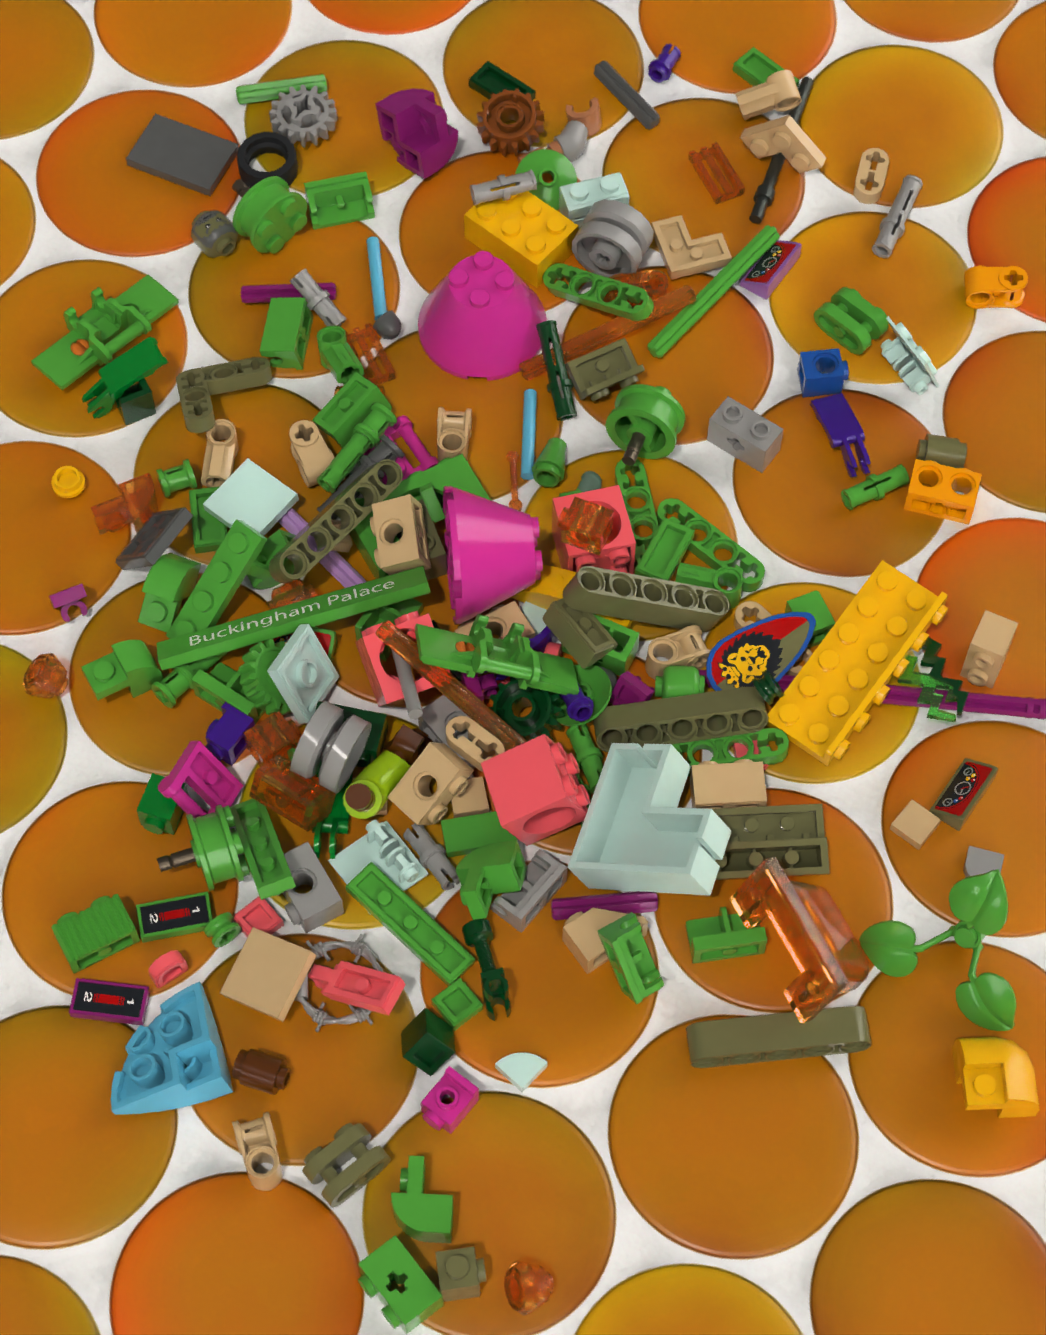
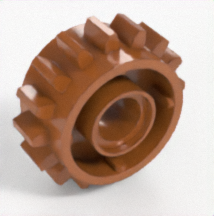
[477,89,545,156]

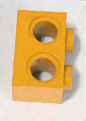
[904,459,982,525]

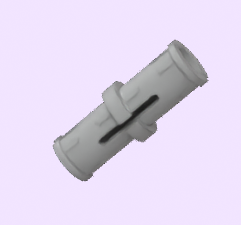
[470,170,537,205]
[290,268,347,326]
[403,823,460,891]

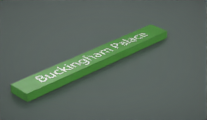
[156,566,431,670]

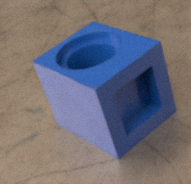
[797,348,849,398]

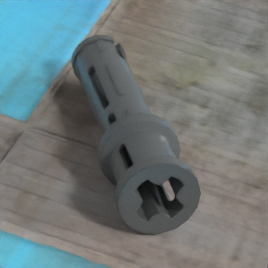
[316,434,405,520]

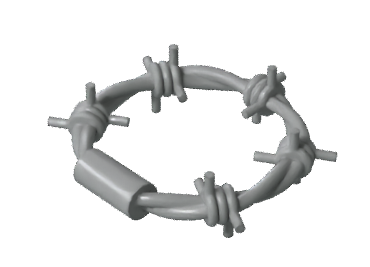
[294,934,394,1032]

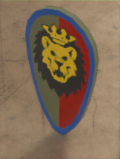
[706,612,816,691]

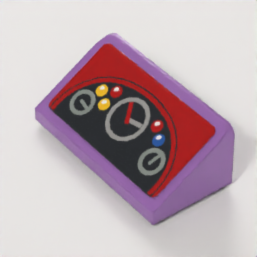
[739,240,802,300]

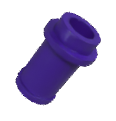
[648,44,681,82]
[559,683,594,722]

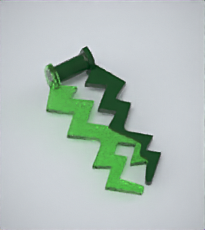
[898,637,969,722]

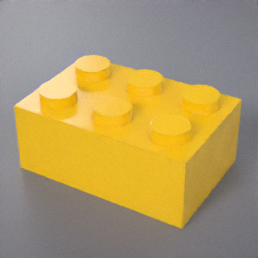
[464,176,579,288]

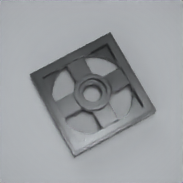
[115,507,193,570]

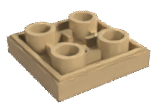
[220,927,317,1022]

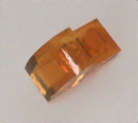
[91,473,158,535]

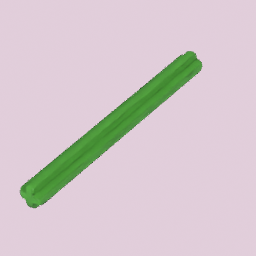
[647,225,780,358]

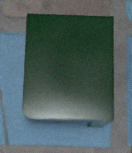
[115,378,156,426]
[401,1008,455,1076]

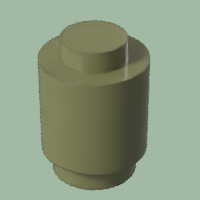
[916,434,967,468]

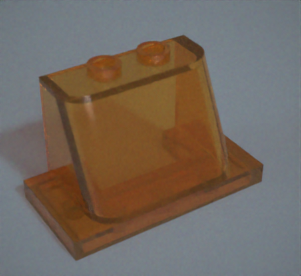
[730,857,869,1023]

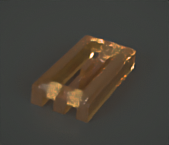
[689,142,745,205]
[346,323,395,385]

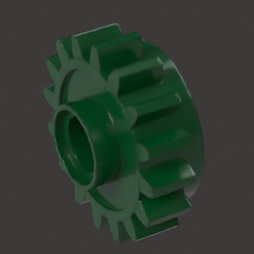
[487,677,565,749]

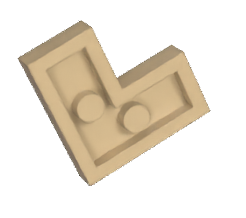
[740,115,827,174]
[651,215,732,280]

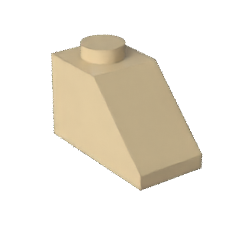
[562,908,648,974]

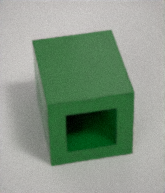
[136,773,189,835]

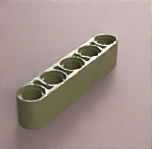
[269,459,403,584]
[562,566,730,632]
[593,687,768,753]
[686,1006,872,1068]

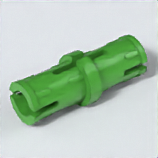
[841,464,910,510]
[566,724,604,794]

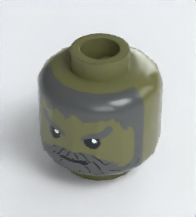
[191,210,238,258]

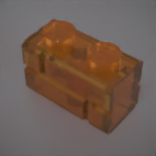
[249,754,336,832]

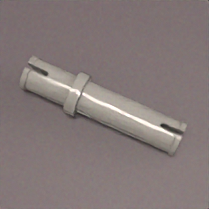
[872,175,923,258]

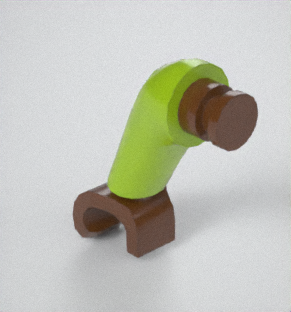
[343,724,433,820]

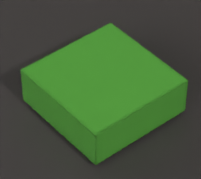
[419,482,445,523]
[431,978,483,1031]

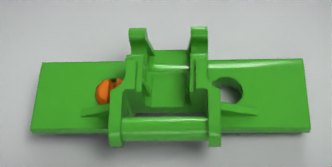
[31,275,179,390]
[414,614,579,695]

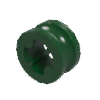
[752,670,785,705]

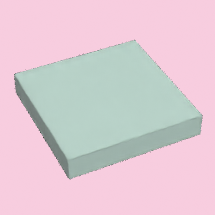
[203,458,299,536]
[267,624,340,723]

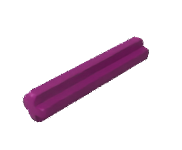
[241,283,336,303]
[551,891,658,920]

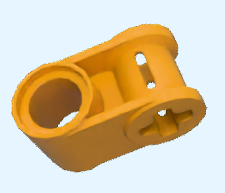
[964,266,1028,309]

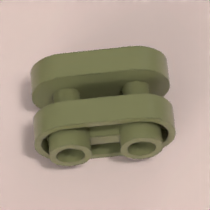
[302,1123,391,1208]

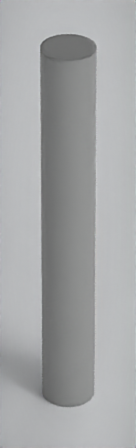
[389,635,423,719]

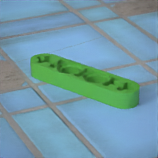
[543,263,654,321]
[615,459,659,568]
[657,498,765,592]
[672,728,789,776]

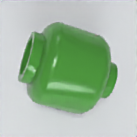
[655,665,705,699]

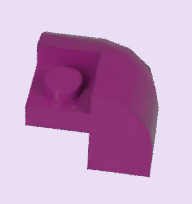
[376,89,458,179]

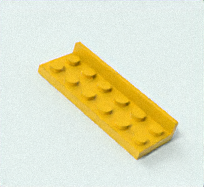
[767,560,948,766]

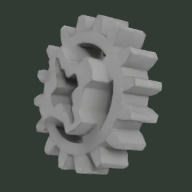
[269,85,337,147]

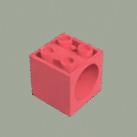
[552,485,636,574]
[355,610,453,707]
[481,734,591,846]

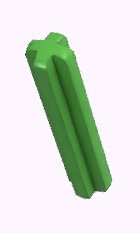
[236,74,327,105]

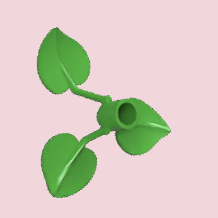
[859,869,1017,1031]

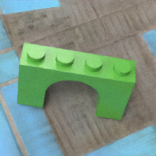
[349,454,491,579]

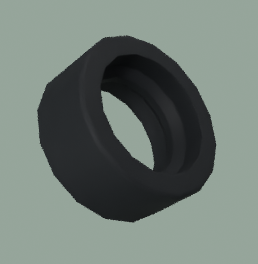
[237,132,298,188]

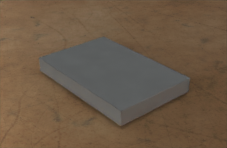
[126,114,239,196]

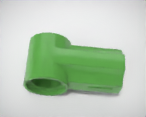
[316,326,364,384]
[675,562,743,609]

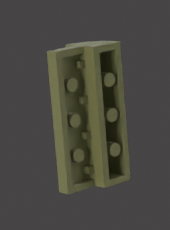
[712,803,830,880]

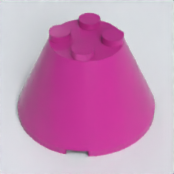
[418,251,547,381]
[443,486,543,625]

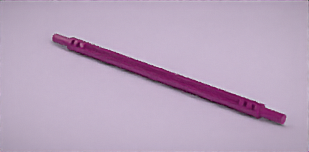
[698,669,1046,720]

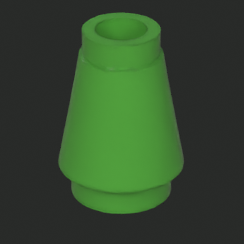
[532,438,567,487]

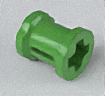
[156,459,197,497]

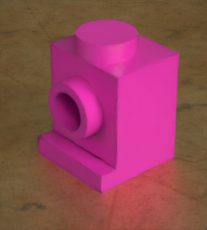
[421,1066,479,1134]

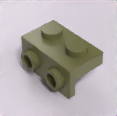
[565,337,645,402]

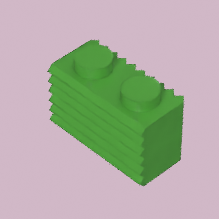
[51,894,140,974]

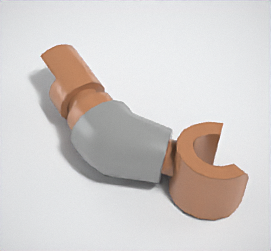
[517,97,602,163]

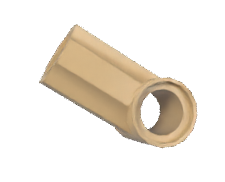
[735,70,802,120]
[201,419,239,488]

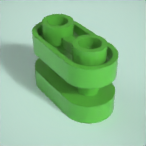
[814,287,889,355]

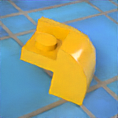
[952,1037,1039,1118]

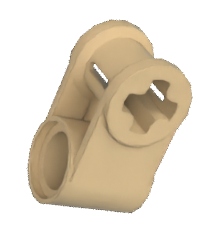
[437,407,472,462]
[289,420,335,488]
[645,625,711,680]
[232,1112,283,1191]

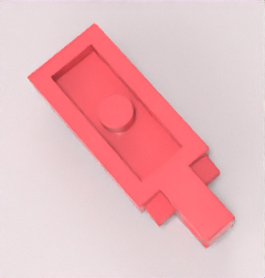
[307,961,406,1016]

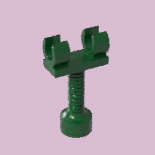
[462,919,511,1021]

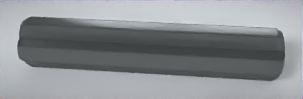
[594,60,660,129]

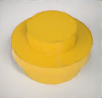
[51,466,86,498]

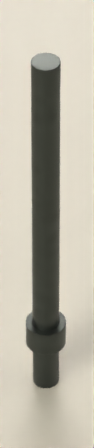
[749,77,814,224]

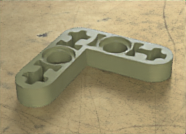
[176,357,272,433]

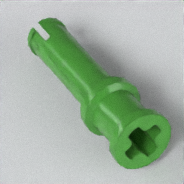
[317,402,397,493]
[151,652,227,708]

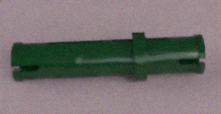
[536,320,577,421]

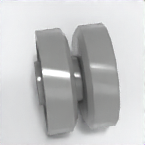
[572,199,654,281]
[290,701,372,793]

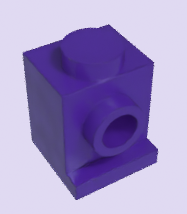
[205,702,257,766]

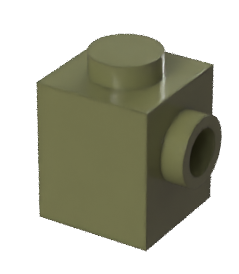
[435,1247,486,1302]

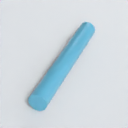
[366,236,387,320]
[521,389,537,480]

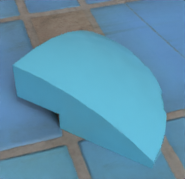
[111,981,233,1115]

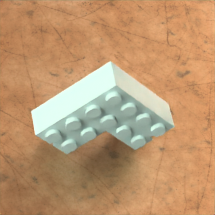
[567,743,731,896]

